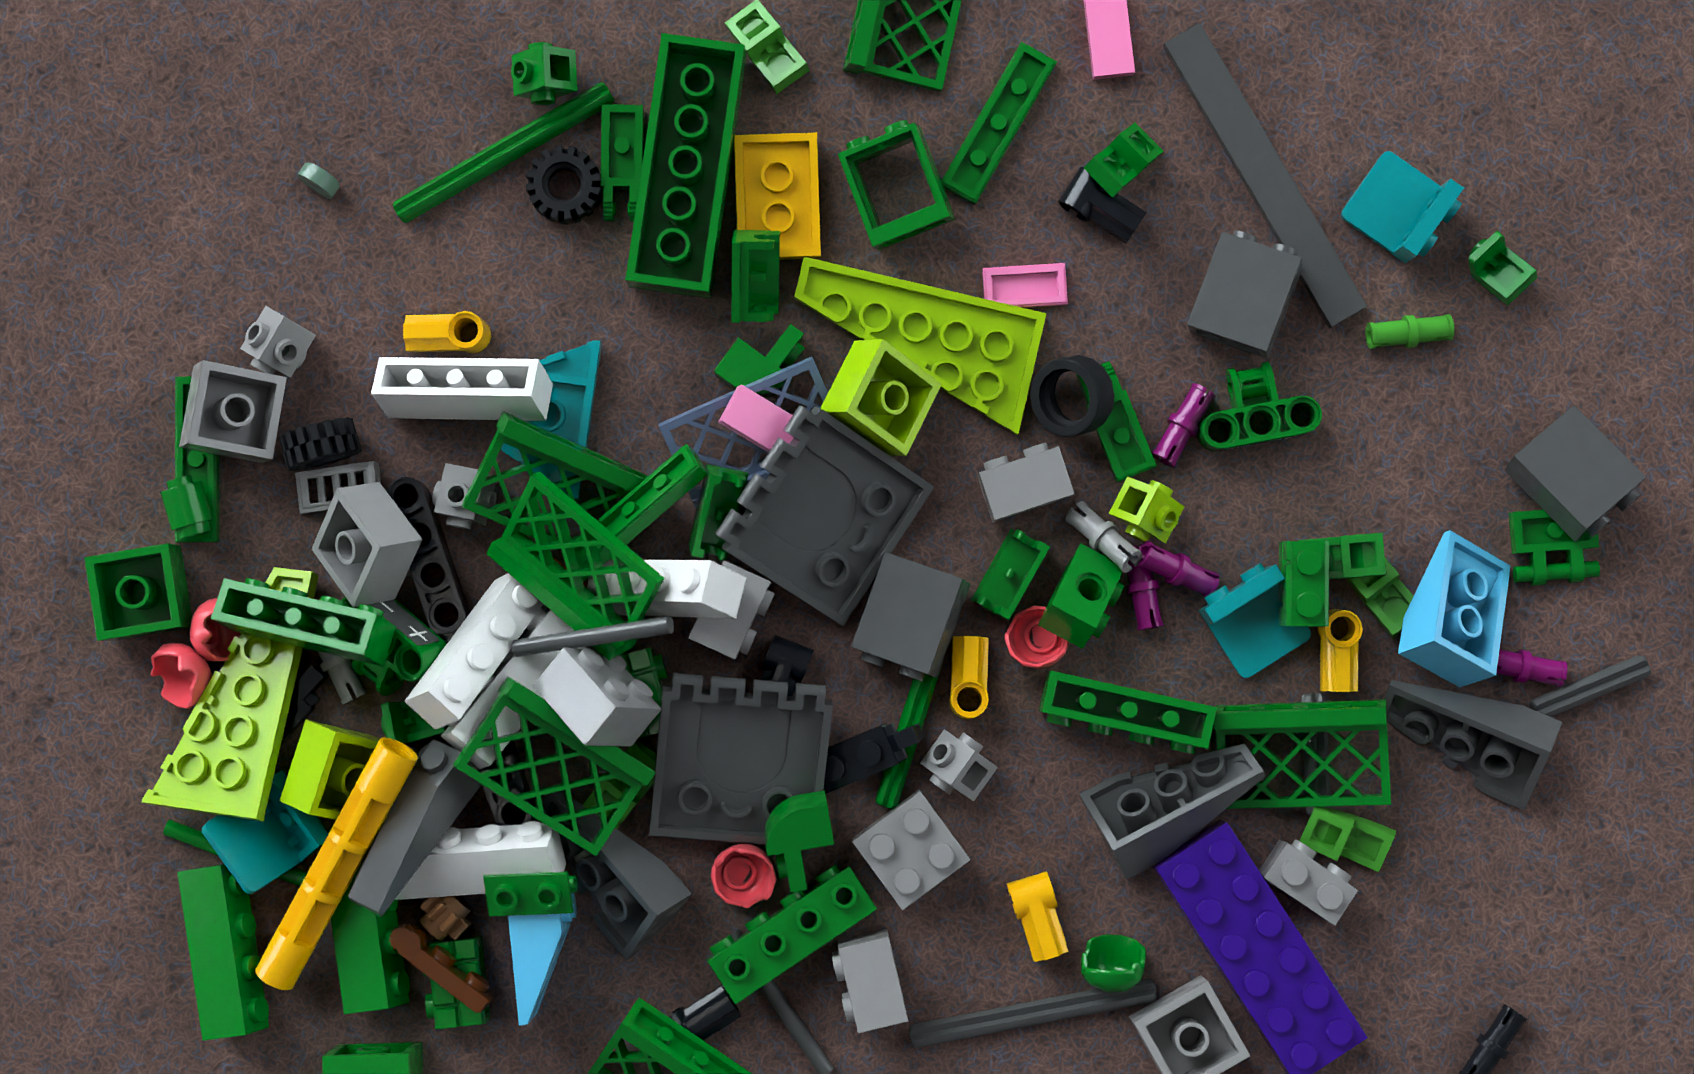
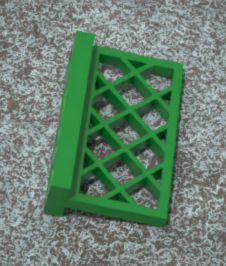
[843,0,962,92]
[462,411,649,560]
[486,471,665,661]
[453,676,656,856]
[1214,699,1391,809]
[587,997,752,1074]

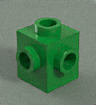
[511,42,577,105]

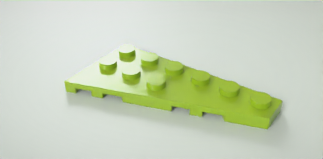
[794,257,1047,436]
[141,567,319,822]

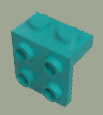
[1341,151,1464,263]
[1198,563,1311,678]
[202,770,328,894]

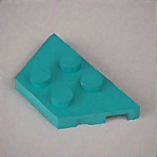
[501,340,602,500]

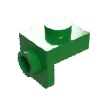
[1468,231,1538,306]
[381,701,449,745]

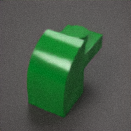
[714,324,806,398]
[765,790,834,892]

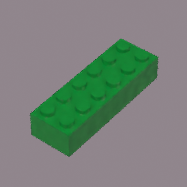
[625,33,747,299]

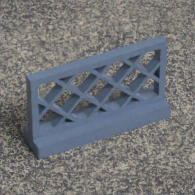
[658,356,828,509]

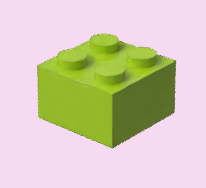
[821,339,942,456]
[279,720,380,820]

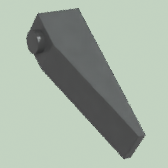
[1384,680,1562,810]
[348,739,482,917]
[1079,744,1265,880]
[540,791,691,960]

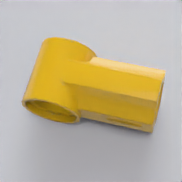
[403,311,491,354]
[1317,609,1363,692]
[949,636,989,720]
[1006,871,1068,962]

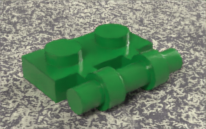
[1508,510,1600,586]

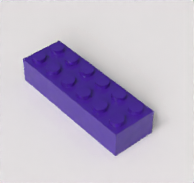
[1152,820,1368,1074]

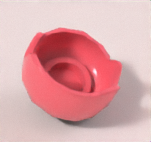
[190,598,241,661]
[1005,605,1070,669]
[150,642,212,709]
[710,844,777,908]

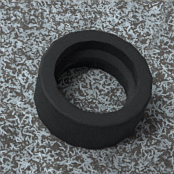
[1030,355,1115,437]

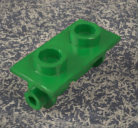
[483,872,577,916]

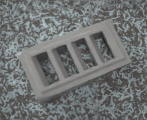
[295,461,381,514]

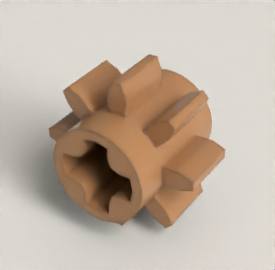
[420,895,472,941]

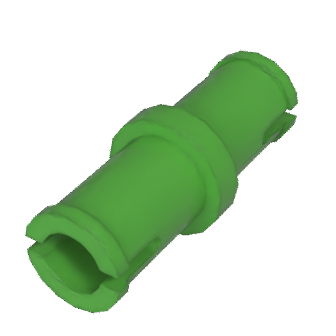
[1365,314,1454,349]

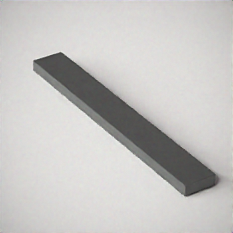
[1163,23,1367,329]

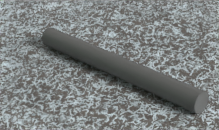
[512,616,674,657]
[730,929,834,1074]

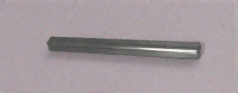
[909,979,1157,1048]

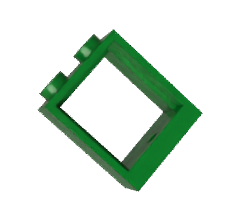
[838,120,956,250]

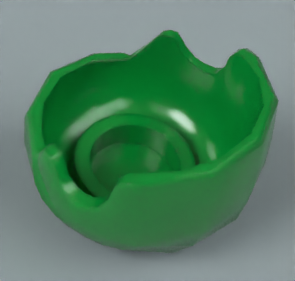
[1081,934,1146,993]

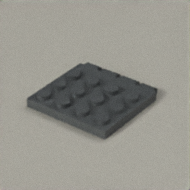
[715,405,934,626]
[649,673,833,844]

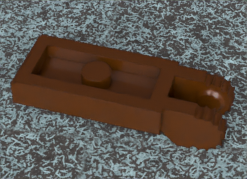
[388,923,495,1013]

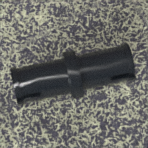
[1458,1004,1528,1074]

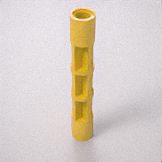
[255,737,418,990]

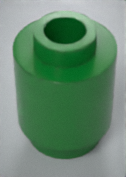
[160,475,213,540]

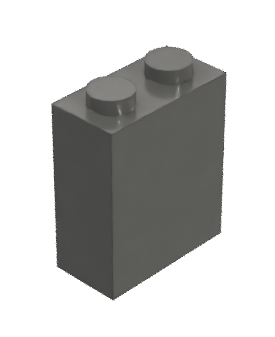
[1187,230,1303,359]
[1505,405,1646,542]
[851,552,971,682]

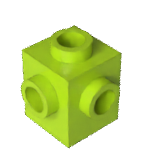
[1108,476,1185,544]

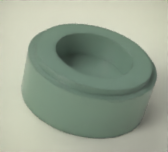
[297,162,340,199]

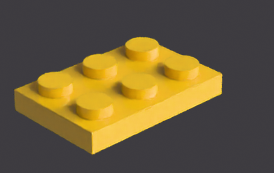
[734,132,821,260]

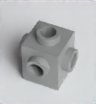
[240,306,316,378]
[432,463,497,530]
[920,729,998,801]

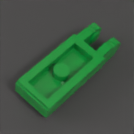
[600,104,644,221]
[1076,361,1157,483]

